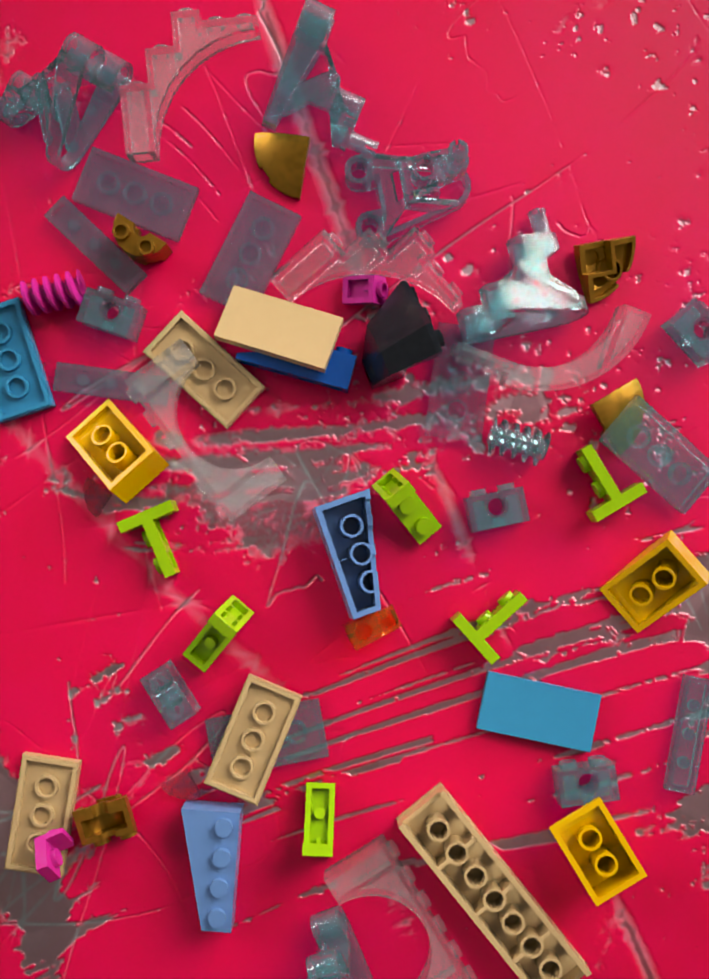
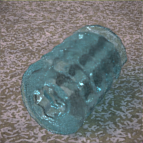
[487,417,551,466]

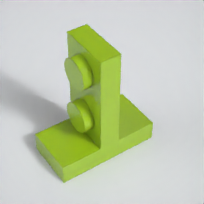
[575,444,647,522]
[371,468,442,545]
[116,500,180,578]
[450,590,528,665]
[182,595,255,673]
[302,782,336,857]

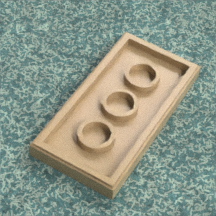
[214,285,344,373]
[143,310,266,430]
[204,673,303,806]
[4,751,82,878]

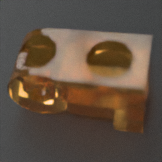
[343,604,402,650]

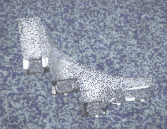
[119,8,261,164]
[270,226,463,313]

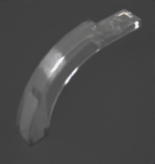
[449,304,652,392]

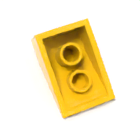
[66,398,169,504]
[599,530,709,634]
[549,796,648,907]

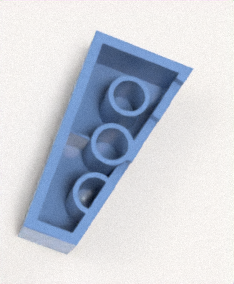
[312,488,381,620]
[181,799,244,933]

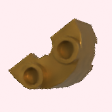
[112,212,173,265]
[72,794,138,847]

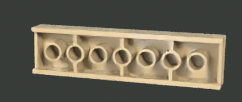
[396,781,592,979]

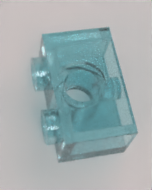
[76,286,148,343]
[661,298,709,368]
[463,482,530,533]
[140,659,201,730]
[551,755,620,808]

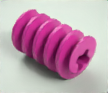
[20,269,87,316]

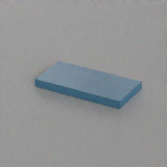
[0,297,56,424]
[476,670,602,752]

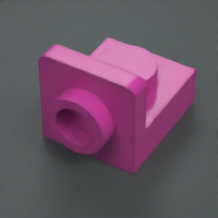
[342,273,389,306]
[34,828,74,883]

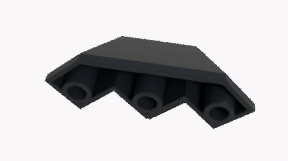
[362,280,445,390]

